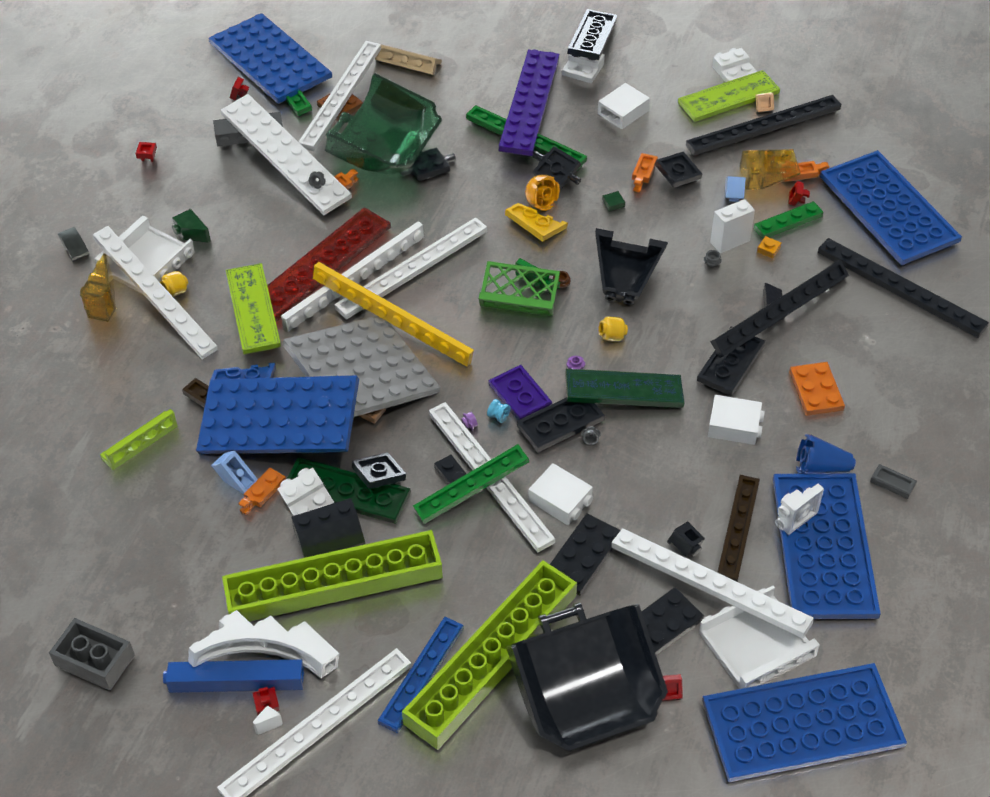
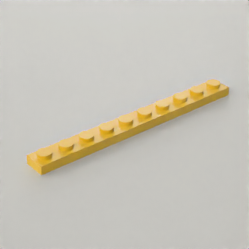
[313,262,474,367]

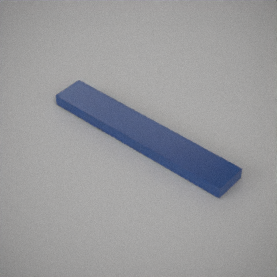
[378,616,464,734]

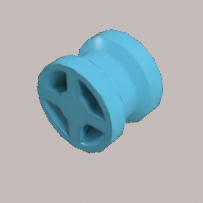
[487,399,510,423]

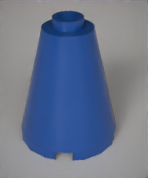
[796,434,856,474]

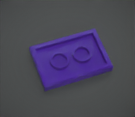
[488,365,553,420]

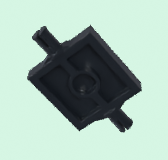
[532,146,581,190]
[399,147,456,181]

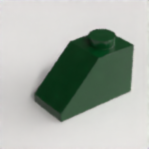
[172,209,211,243]

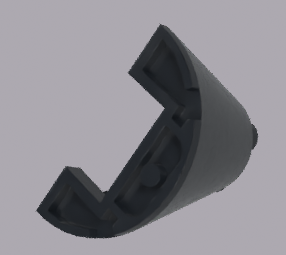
[595,228,668,305]

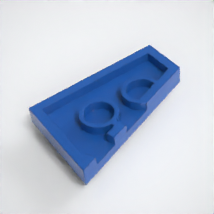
[211,362,276,379]

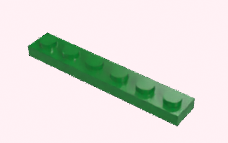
[413,444,529,524]

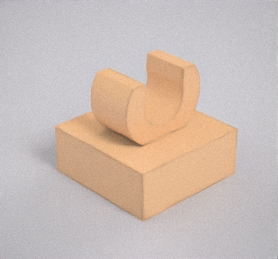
[755,93,774,112]

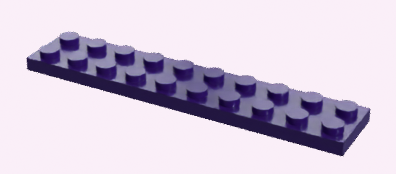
[498,49,560,156]

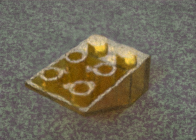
[740,149,800,190]
[80,253,116,322]

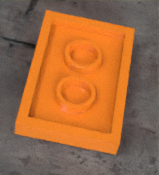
[789,362,845,416]

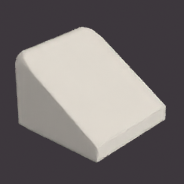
[253,706,283,735]

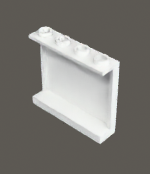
[94,215,195,295]
[699,586,820,689]

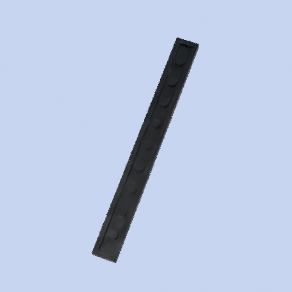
[686,95,842,156]
[817,238,989,338]
[710,260,849,358]

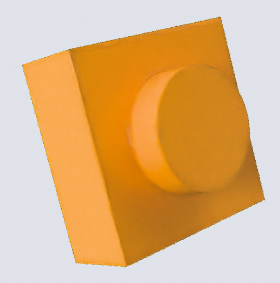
[757,236,782,258]

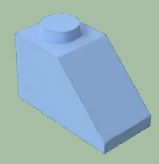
[725,176,746,202]
[211,451,258,495]

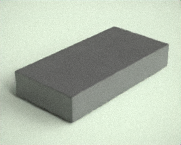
[870,464,917,499]

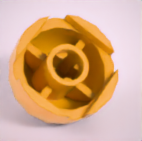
[525,175,560,211]

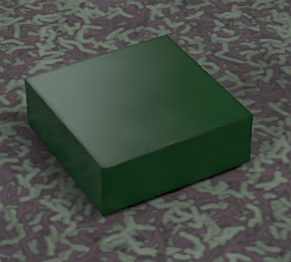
[602,191,626,211]

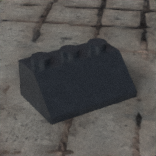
[291,498,365,558]

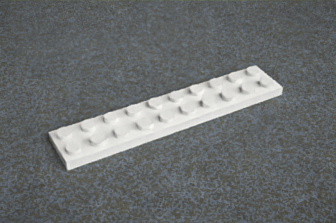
[221,94,352,215]

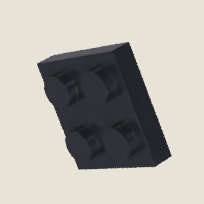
[654,151,703,188]
[351,452,406,489]

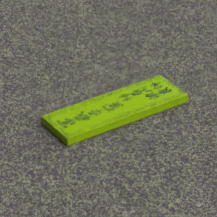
[678,70,780,122]
[226,263,281,354]

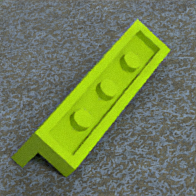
[100,409,178,470]

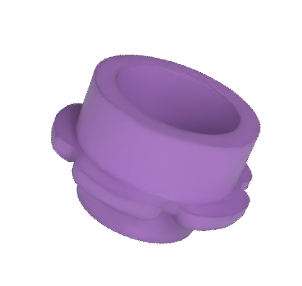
[566,356,585,369]
[461,412,478,431]

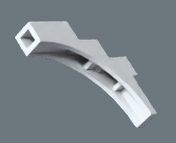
[188,610,340,678]

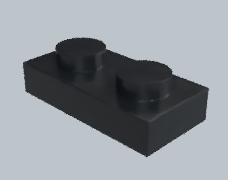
[434,455,466,485]

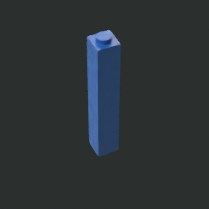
[163,659,304,693]

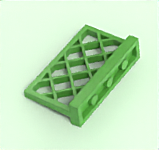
[478,261,560,316]

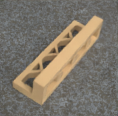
[374,44,442,75]

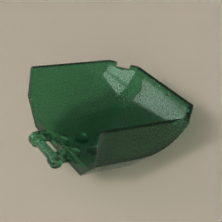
[325,73,442,174]

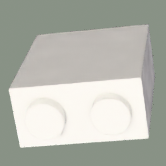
[598,83,650,129]
[710,199,755,253]
[708,395,765,445]
[528,463,593,525]

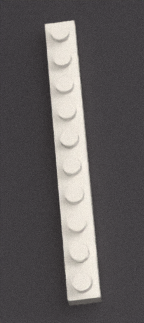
[299,41,381,151]
[334,217,487,320]
[281,221,424,332]
[93,226,218,359]
[429,402,555,553]
[612,528,814,638]
[217,648,411,797]

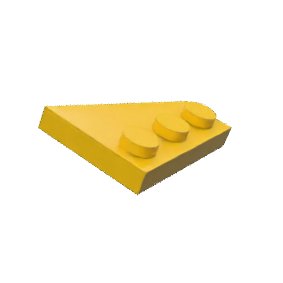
[505,203,568,242]

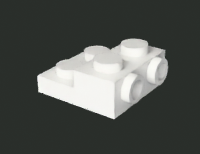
[712,48,757,82]
[562,54,605,84]
[277,468,334,516]
[775,484,824,535]

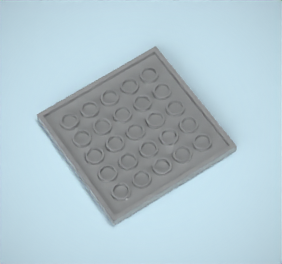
[283,316,441,417]

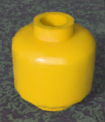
[160,271,188,297]
[598,316,628,342]

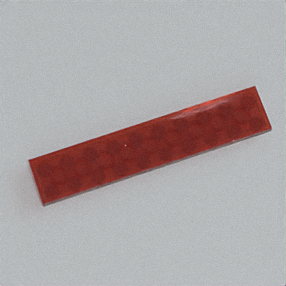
[267,207,391,322]

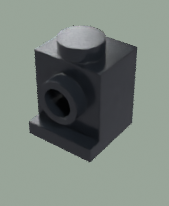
[667,521,705,557]

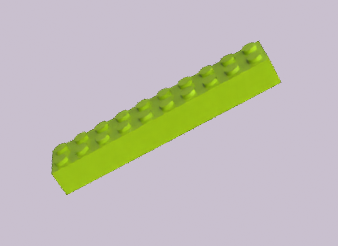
[222,530,443,622]
[402,560,577,750]

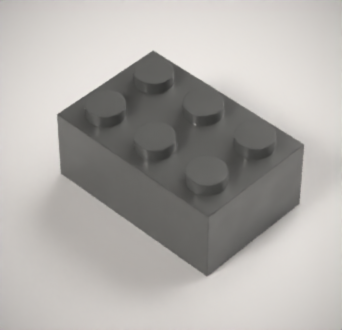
[49,618,135,691]

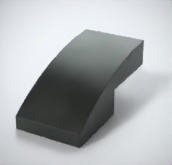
[58,227,89,261]

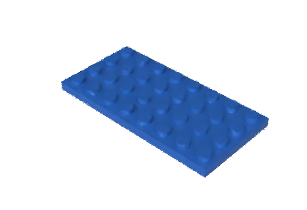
[209,13,332,104]
[820,150,962,266]
[196,375,359,454]
[773,473,881,619]
[702,663,907,782]

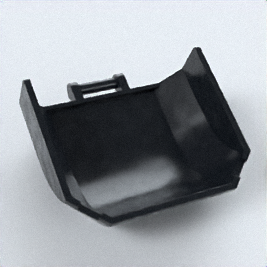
[506,602,668,751]

